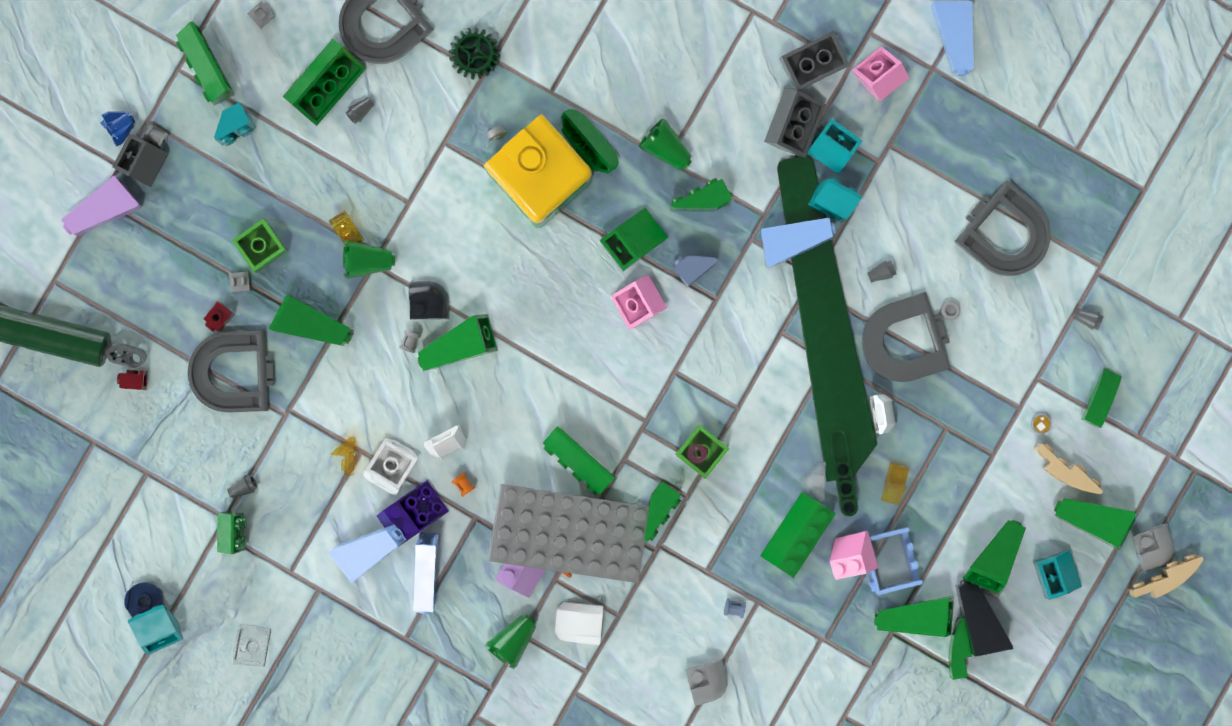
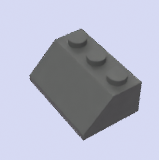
[779,31,850,91]
[764,89,826,158]

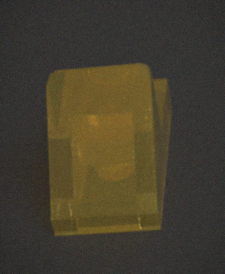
[328,210,364,247]
[330,437,356,475]
[880,463,909,505]

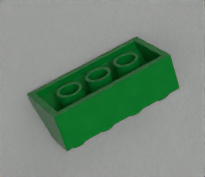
[176,21,235,105]
[283,39,366,126]
[543,426,615,495]
[760,492,836,578]

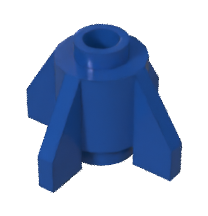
[100,111,135,147]

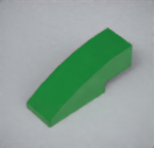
[1081,368,1122,428]
[948,617,972,680]

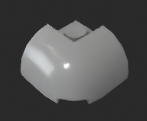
[1132,523,1174,572]
[685,659,728,706]

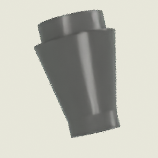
[345,97,375,124]
[867,260,897,283]
[1073,308,1104,330]
[227,475,258,499]

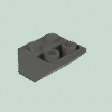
[112,133,168,187]

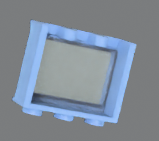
[868,527,923,595]

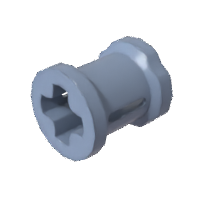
[724,598,746,618]

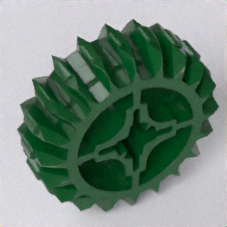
[449,28,500,80]

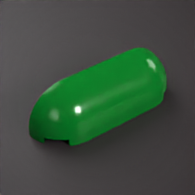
[561,109,619,173]

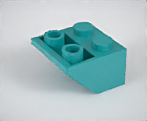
[214,102,256,146]
[808,118,862,174]
[808,178,862,223]
[1033,550,1082,600]
[128,604,183,655]

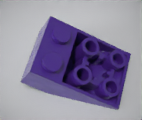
[377,480,449,547]

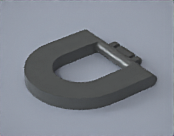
[339,0,434,64]
[954,181,1051,276]
[862,292,951,382]
[188,331,274,413]

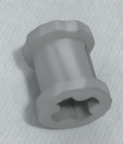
[143,125,169,149]
[399,330,421,353]

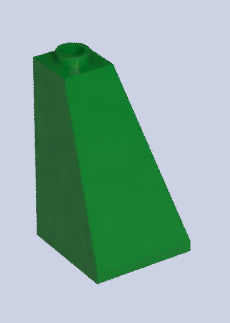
[268,295,353,346]
[418,314,498,371]
[1054,498,1137,551]
[962,520,1026,594]
[874,596,954,637]

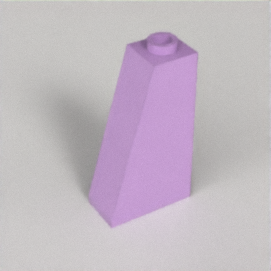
[61,175,143,236]

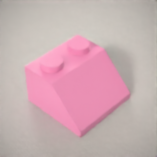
[852,46,909,101]
[611,275,667,330]
[830,531,879,580]

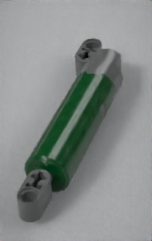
[0,305,147,368]

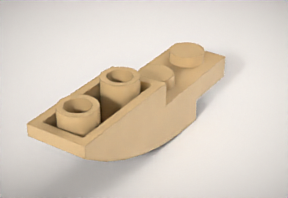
[1034,443,1104,494]
[1128,553,1203,598]

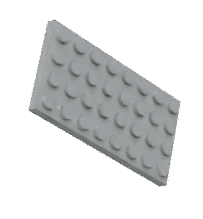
[488,484,649,583]

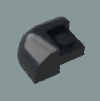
[409,281,449,320]

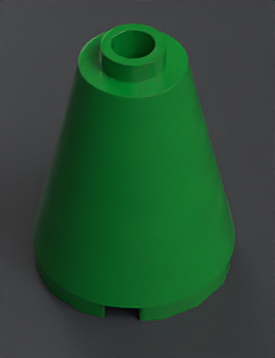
[639,119,692,170]
[343,240,395,279]
[485,615,536,670]

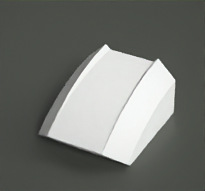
[869,394,897,434]
[423,425,467,460]
[364,439,418,495]
[555,602,604,645]

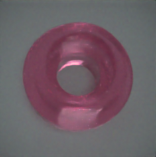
[688,444,707,464]

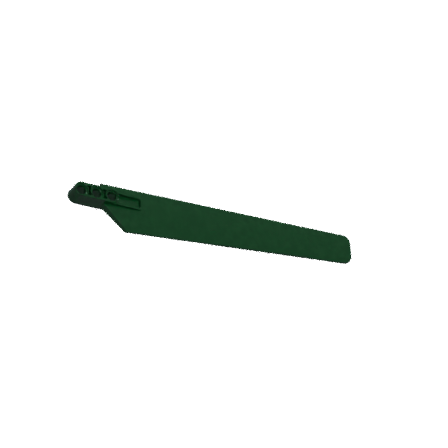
[777,157,878,516]

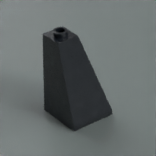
[955,580,1013,657]

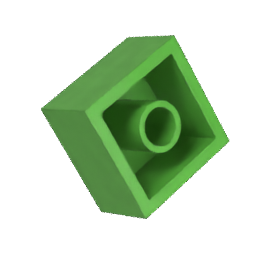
[231,219,289,273]
[675,425,729,479]

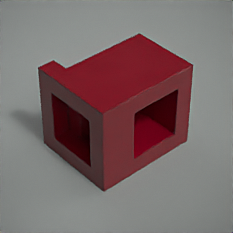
[203,301,235,332]
[117,370,148,390]

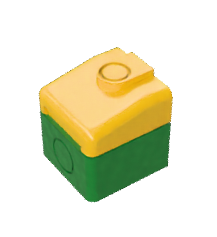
[484,114,592,228]

